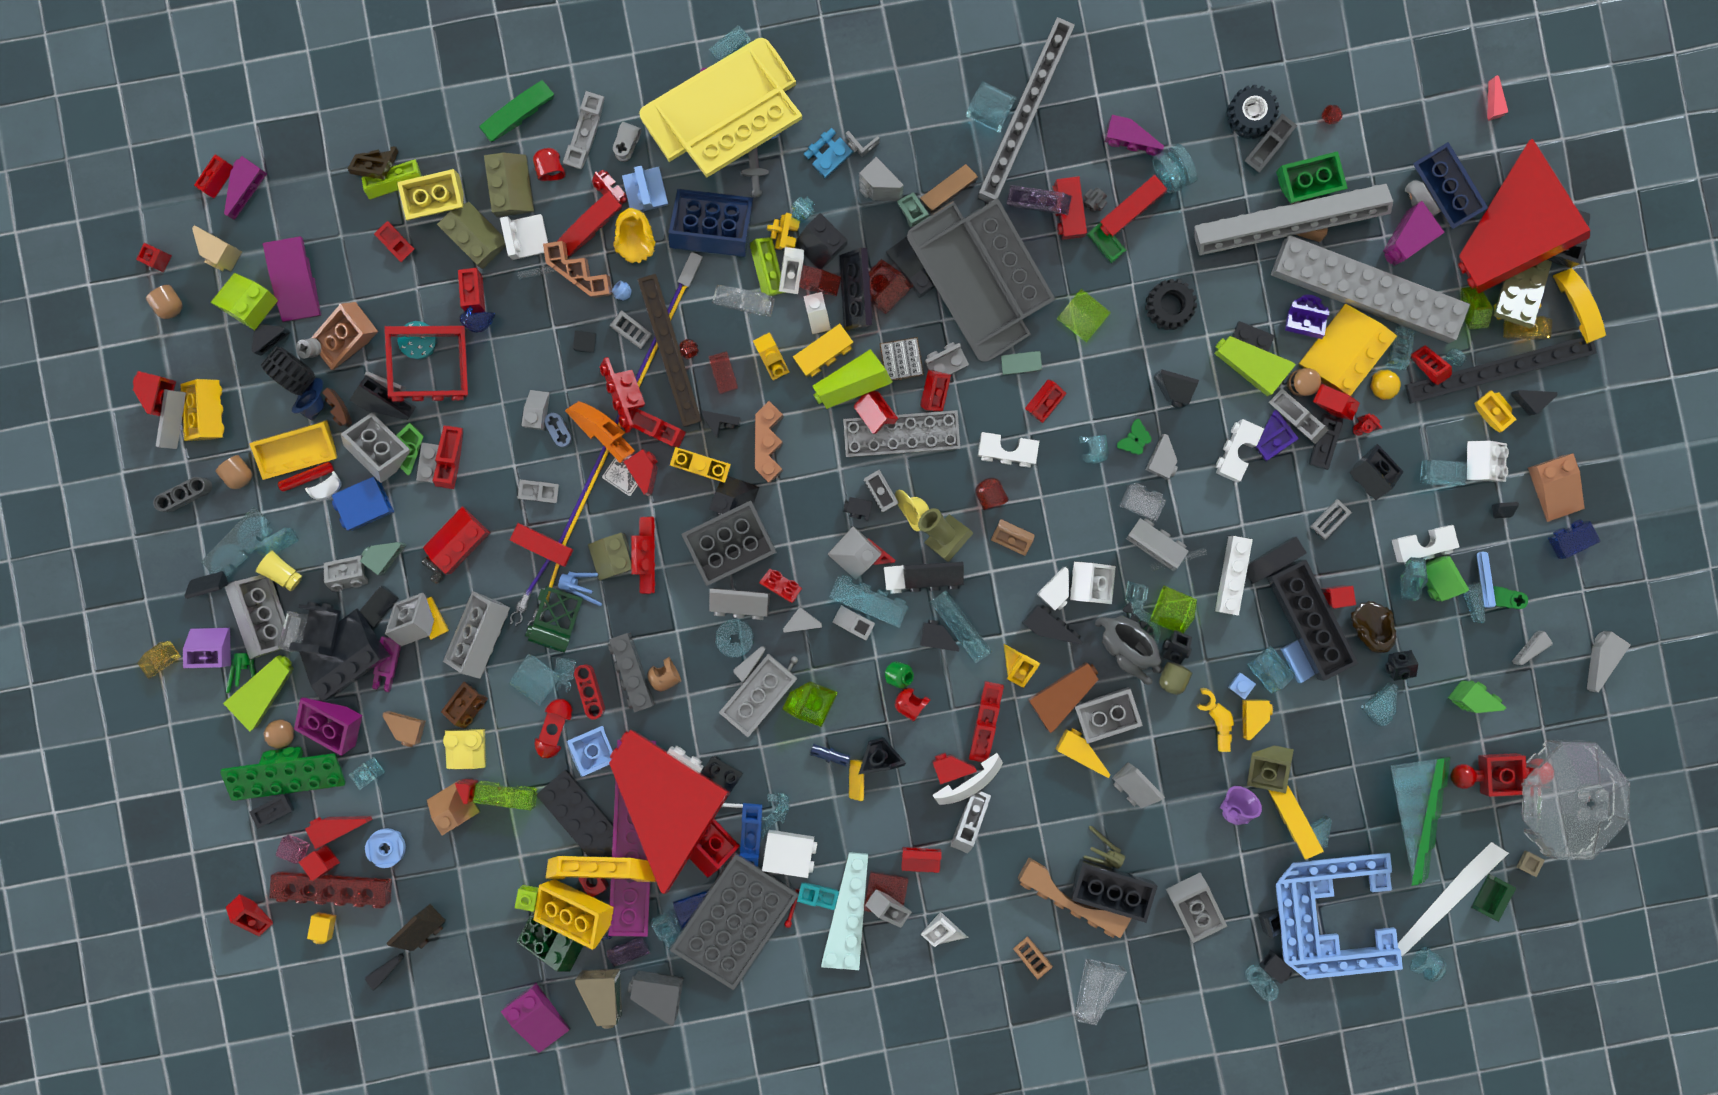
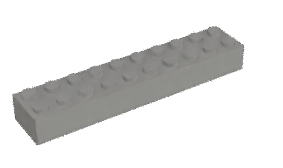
[1271,235,1470,343]

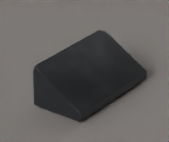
[185,571,229,599]
[360,586,399,627]

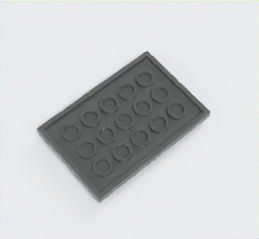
[669,853,799,990]

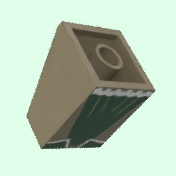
[575,969,622,1029]

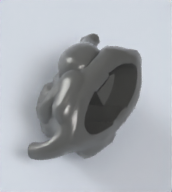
[1095,615,1162,685]

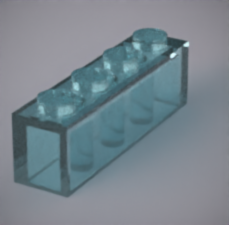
[829,575,908,628]

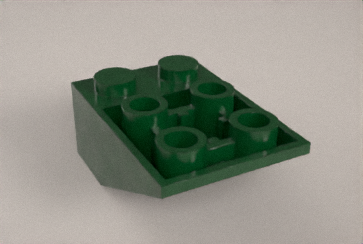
[517,911,584,972]

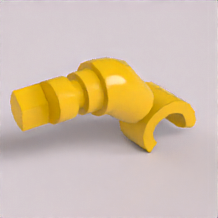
[1197,688,1234,752]

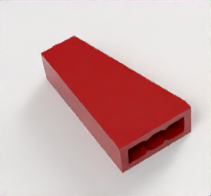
[1100,175,1167,237]

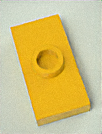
[427,597,449,640]

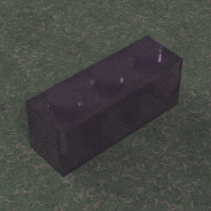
[1007,185,1072,215]

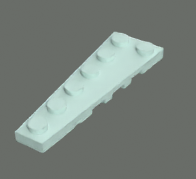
[821,852,868,970]

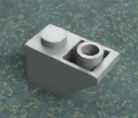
[833,605,875,640]

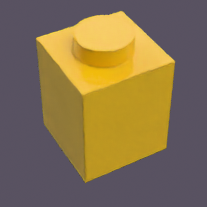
[307,912,336,944]

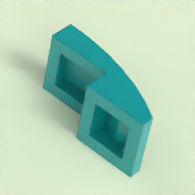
[797,882,840,910]

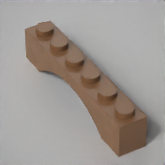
[1018,858,1132,938]

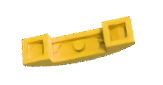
[1553,268,1606,344]

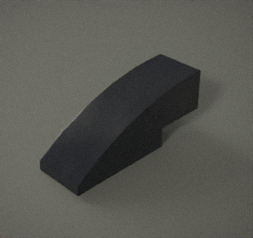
[1246,537,1307,584]

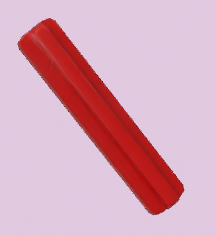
[278,462,334,492]

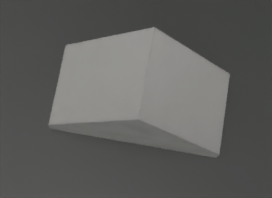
[783,607,822,632]

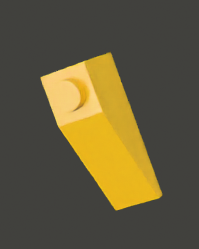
[1055,728,1110,778]

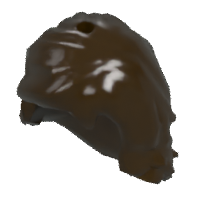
[1351,601,1397,653]

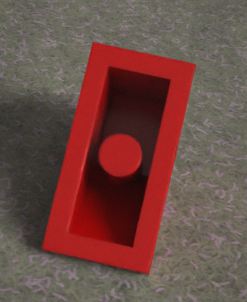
[1313,384,1360,420]
[932,753,977,785]
[226,894,273,936]

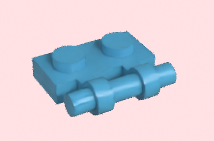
[803,128,853,179]

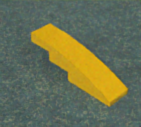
[1268,785,1324,860]

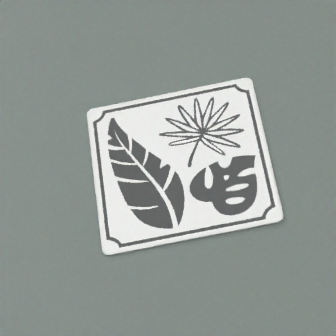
[602,456,638,496]

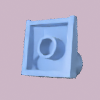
[566,726,613,777]

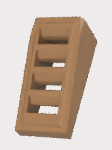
[1013,936,1053,980]

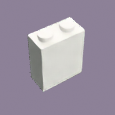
[762,830,817,878]

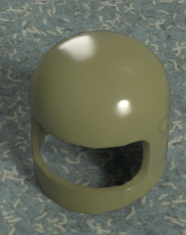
[1159,662,1193,695]

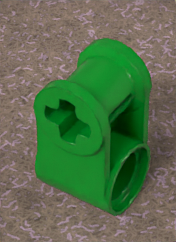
[1493,586,1528,609]

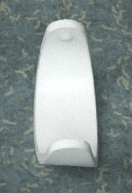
[305,471,341,500]

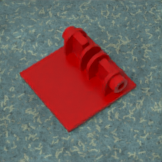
[759,569,802,603]

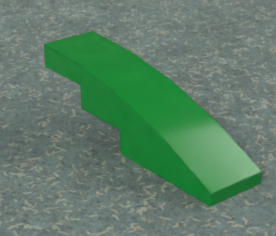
[479,80,554,143]

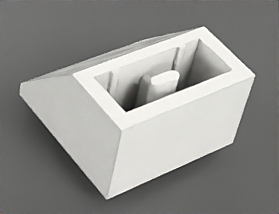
[1467,441,1509,482]

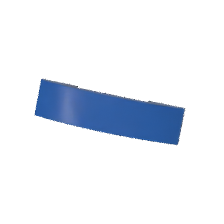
[740,803,762,867]

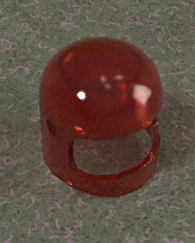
[975,478,1009,510]

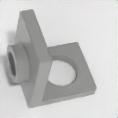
[845,131,880,157]

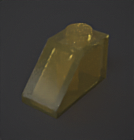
[1503,316,1552,340]
[137,641,181,679]

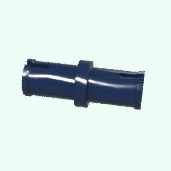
[810,743,850,767]

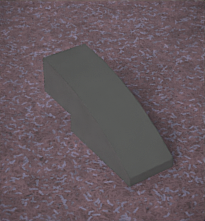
[1245,114,1297,173]

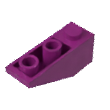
[1104,115,1164,156]

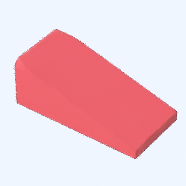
[1487,75,1508,121]

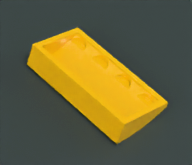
[249,420,337,480]

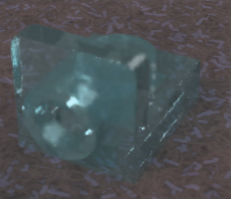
[349,757,385,790]

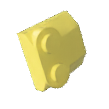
[443,729,486,769]

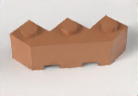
[543,241,612,298]
[755,401,784,483]

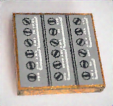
[880,337,924,381]

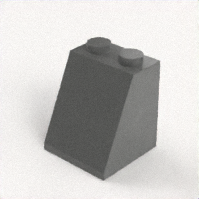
[628,970,684,1026]

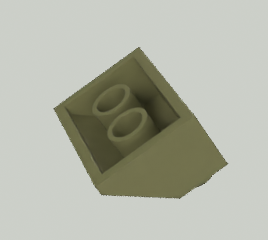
[484,153,535,217]
[437,202,506,269]

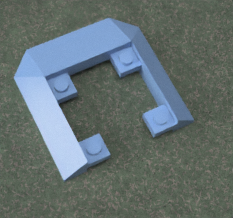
[1276,853,1403,979]

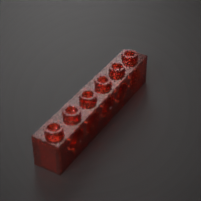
[269,872,392,908]

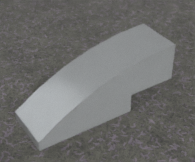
[1269,389,1328,444]

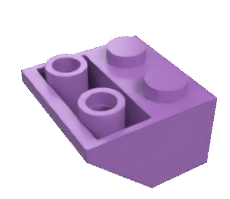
[183,628,231,668]

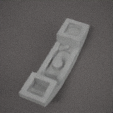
[563,91,605,170]

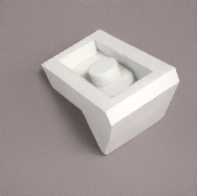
[803,292,831,335]

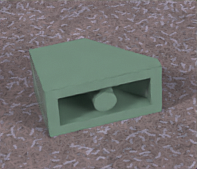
[360,542,406,575]

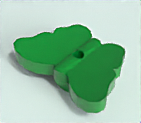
[1116,419,1152,455]

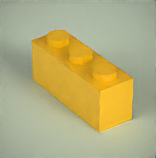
[793,324,853,377]

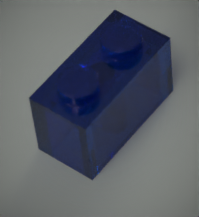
[1548,519,1601,559]

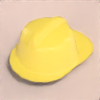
[895,490,929,531]

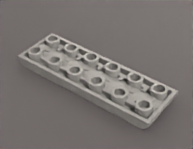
[843,410,960,457]

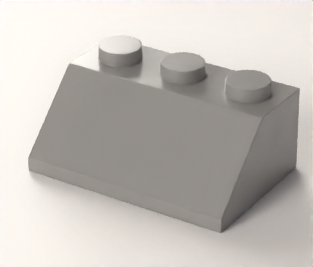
[859,157,904,201]
[341,412,410,483]
[1126,518,1188,571]
[709,588,770,620]

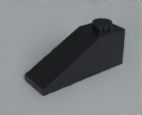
[350,375,416,420]

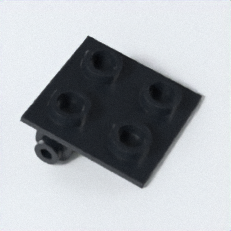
[701,755,743,801]

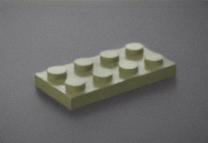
[1493,260,1552,328]

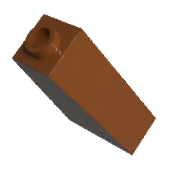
[1028,662,1099,733]

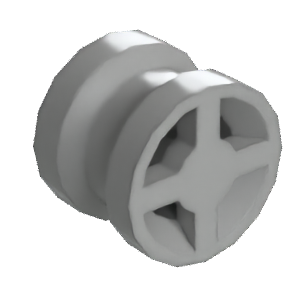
[296,338,321,359]

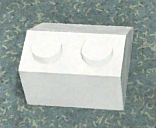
[1070,562,1116,604]

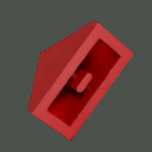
[136,243,172,272]

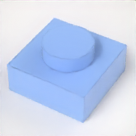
[1228,672,1256,699]

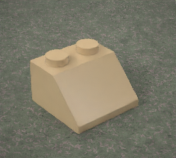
[192,225,242,271]

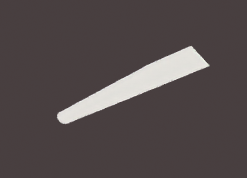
[1398,842,1509,956]

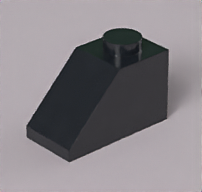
[920,619,959,652]

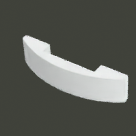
[933,753,1003,805]

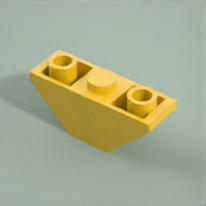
[670,447,731,483]

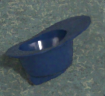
[292,378,324,420]

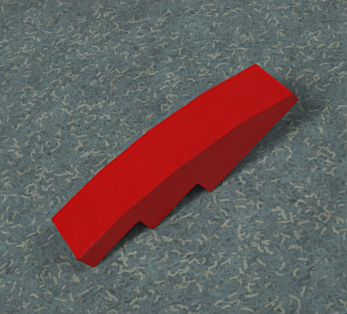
[557,191,622,258]
[969,681,1004,762]

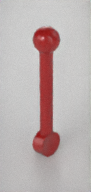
[784,889,800,928]

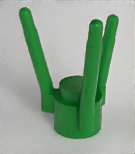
[226,653,256,693]

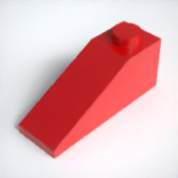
[305,816,373,849]

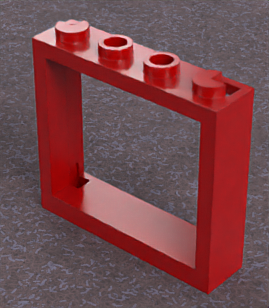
[385,326,468,402]

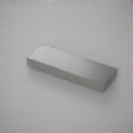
[156,389,186,449]

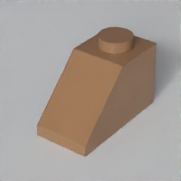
[383,711,426,747]

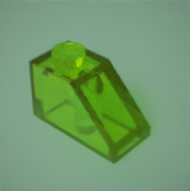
[1461,287,1493,329]

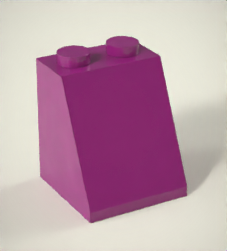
[1383,201,1445,266]

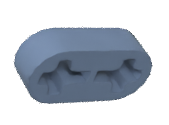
[545,413,572,447]

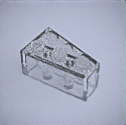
[1075,959,1127,1025]

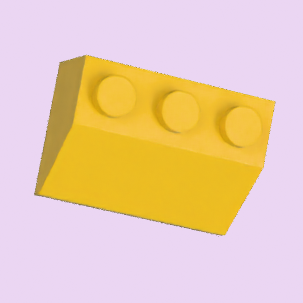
[181,379,224,441]

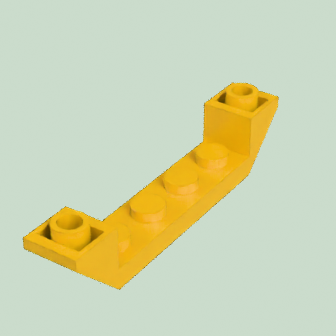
[546,856,656,882]

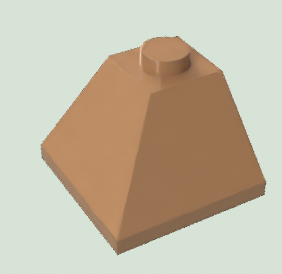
[427,780,480,835]

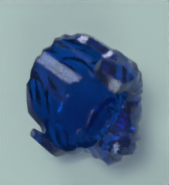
[460,306,495,333]

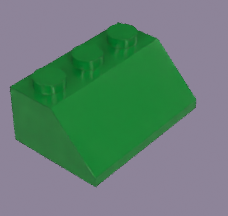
[1276,151,1348,204]

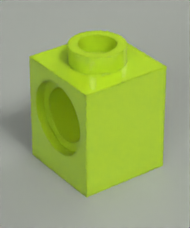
[515,885,538,912]

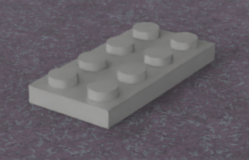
[719,654,798,737]

